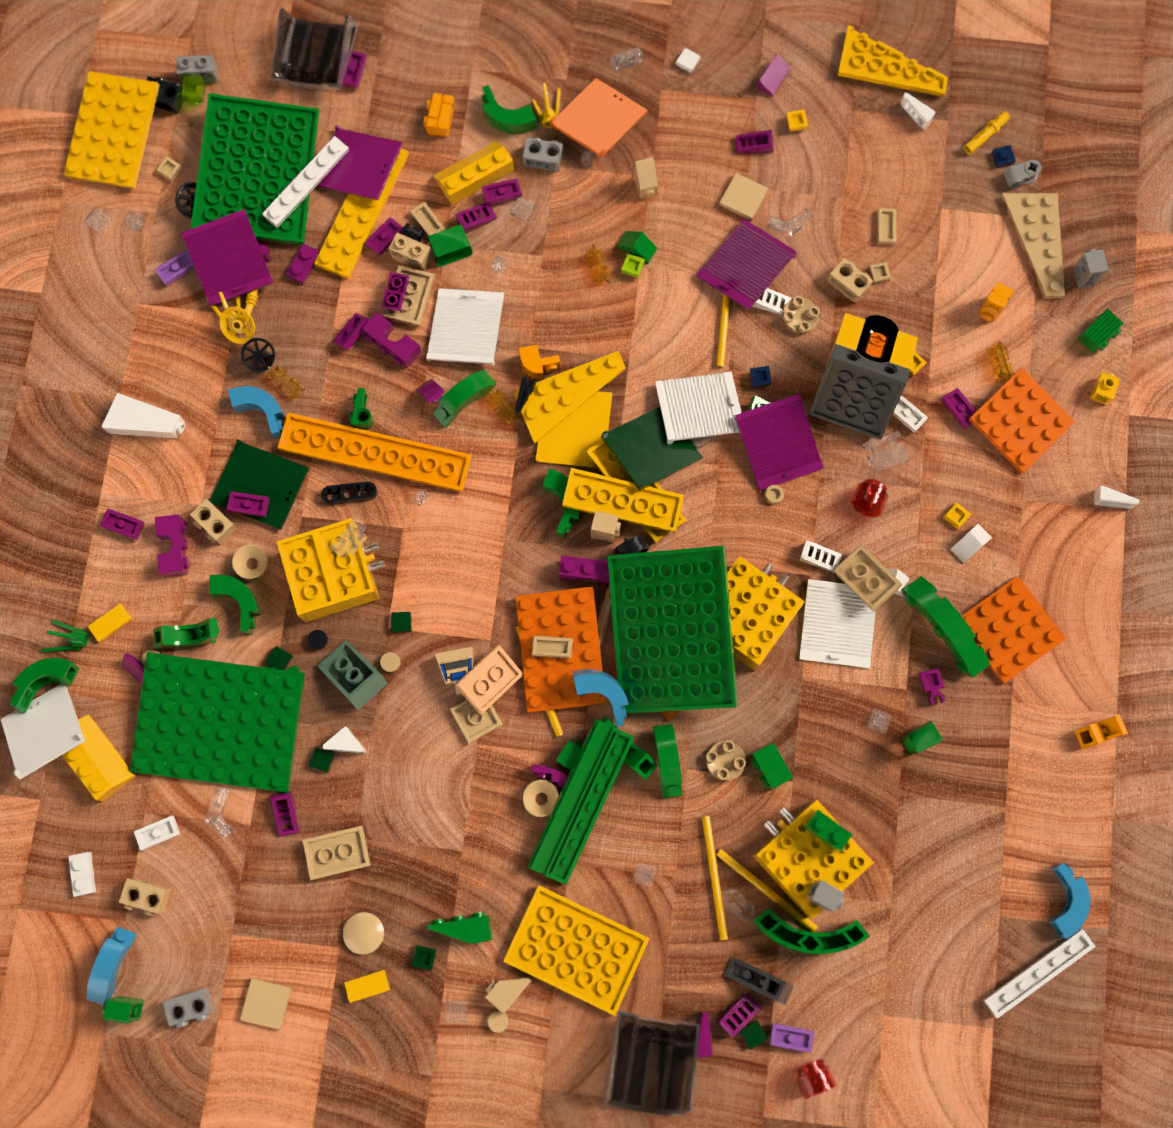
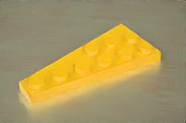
[837,25,948,97]
[513,351,626,445]

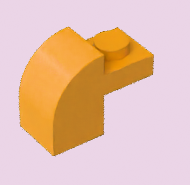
[519,345,561,379]
[1075,714,1128,749]

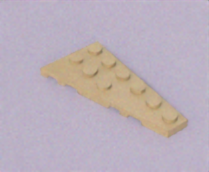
[1001,193,1065,299]

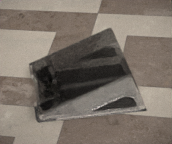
[270,7,359,91]
[602,1011,700,1117]

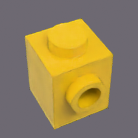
[1089,372,1120,405]

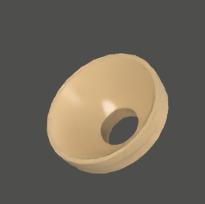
[232,544,268,580]
[523,780,559,817]

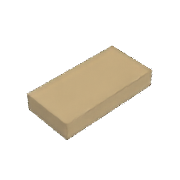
[409,202,445,239]
[877,208,896,246]
[532,636,573,659]

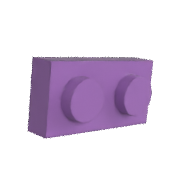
[155,250,195,286]
[769,1023,814,1053]

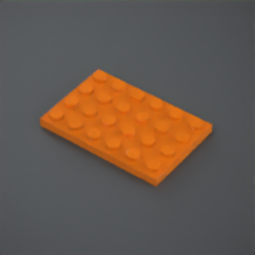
[516,586,606,713]

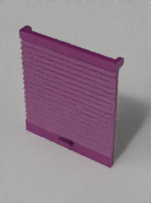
[316,125,403,201]
[181,209,274,306]
[696,219,797,310]
[734,393,824,491]

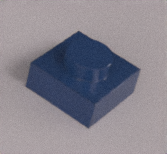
[992,145,1016,168]
[750,366,772,388]

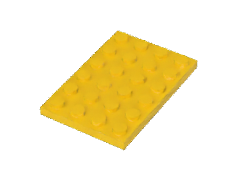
[64,71,160,189]
[503,885,650,1016]

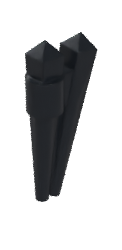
[514,377,536,413]

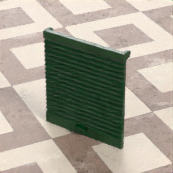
[601,407,703,491]
[209,439,310,530]

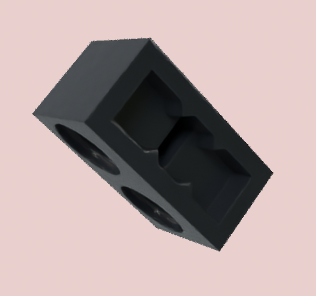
[146,76,186,114]

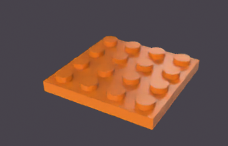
[968,367,1075,474]
[962,576,1066,684]

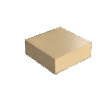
[156,156,183,182]
[868,262,891,285]

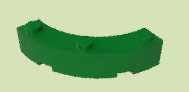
[903,576,991,678]
[751,908,870,955]

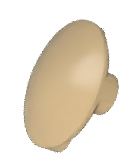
[782,296,820,333]
[706,740,746,781]
[343,912,384,954]

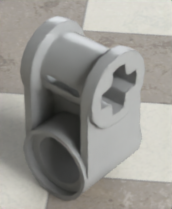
[1003,160,1042,190]

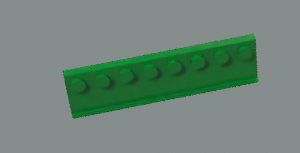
[527,718,635,885]

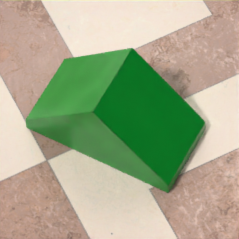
[616,231,657,264]

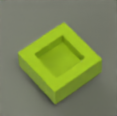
[621,254,645,278]

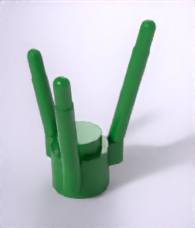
[40,620,88,652]

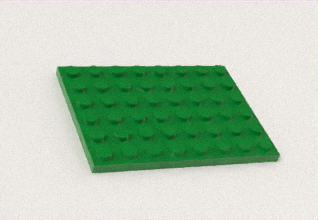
[191,93,319,245]
[608,545,738,713]
[130,652,305,792]

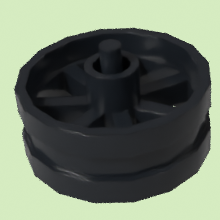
[175,182,197,218]
[241,338,276,372]
[613,535,650,555]

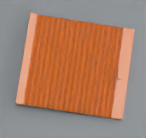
[550,78,648,158]

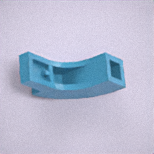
[228,386,285,439]
[572,669,629,727]
[1048,863,1090,939]
[87,927,136,1005]

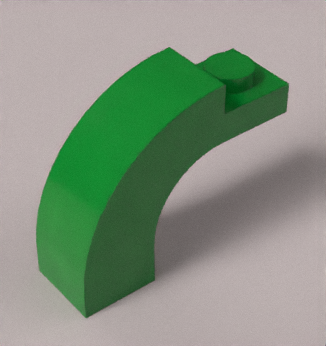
[481,85,537,134]
[433,370,497,427]
[542,468,581,538]
[209,575,261,635]
[153,618,219,649]
[10,658,79,713]
[601,716,659,780]
[653,724,683,798]

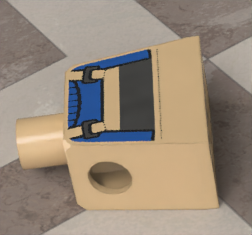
[435,647,474,695]

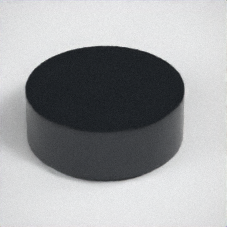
[307,630,328,650]

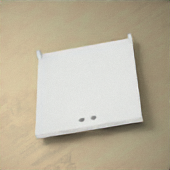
[427,288,504,366]
[655,372,742,444]
[799,579,876,668]
[1,683,86,779]

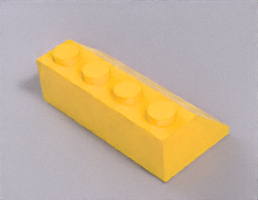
[433,141,514,206]
[62,715,136,802]

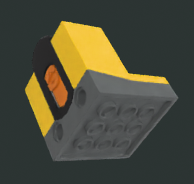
[809,313,918,440]

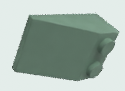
[317,639,388,710]

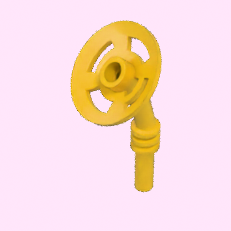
[220,289,258,344]

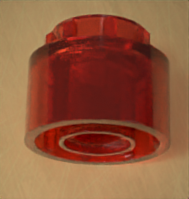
[850,479,889,517]
[796,1059,837,1099]

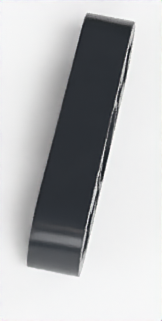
[321,481,378,505]

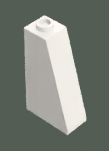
[102,393,185,438]

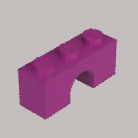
[362,312,422,368]
[155,514,190,578]
[559,556,610,585]

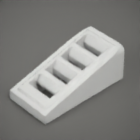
[900,93,936,131]
[753,288,792,315]
[1094,486,1139,509]
[799,540,842,572]

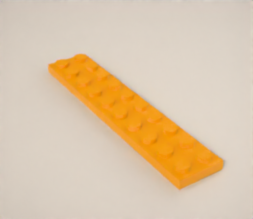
[277,413,472,493]

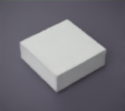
[676,48,701,73]

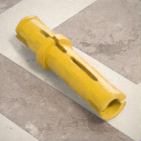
[963,111,1010,155]

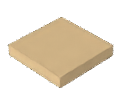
[719,173,769,221]
[449,700,503,744]
[240,978,292,1030]

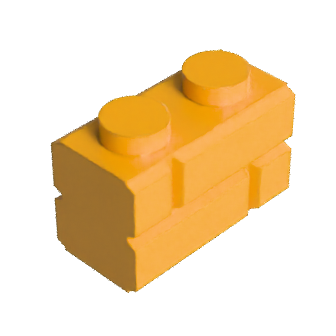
[423,93,455,137]
[978,282,1014,322]

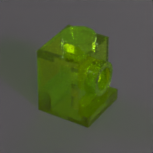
[182,76,206,106]

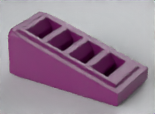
[735,130,774,154]
[455,203,497,234]
[270,791,299,837]
[717,992,761,1038]
[695,1011,713,1058]

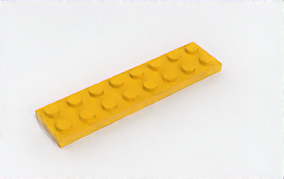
[314,149,409,279]

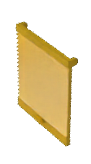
[536,391,613,469]

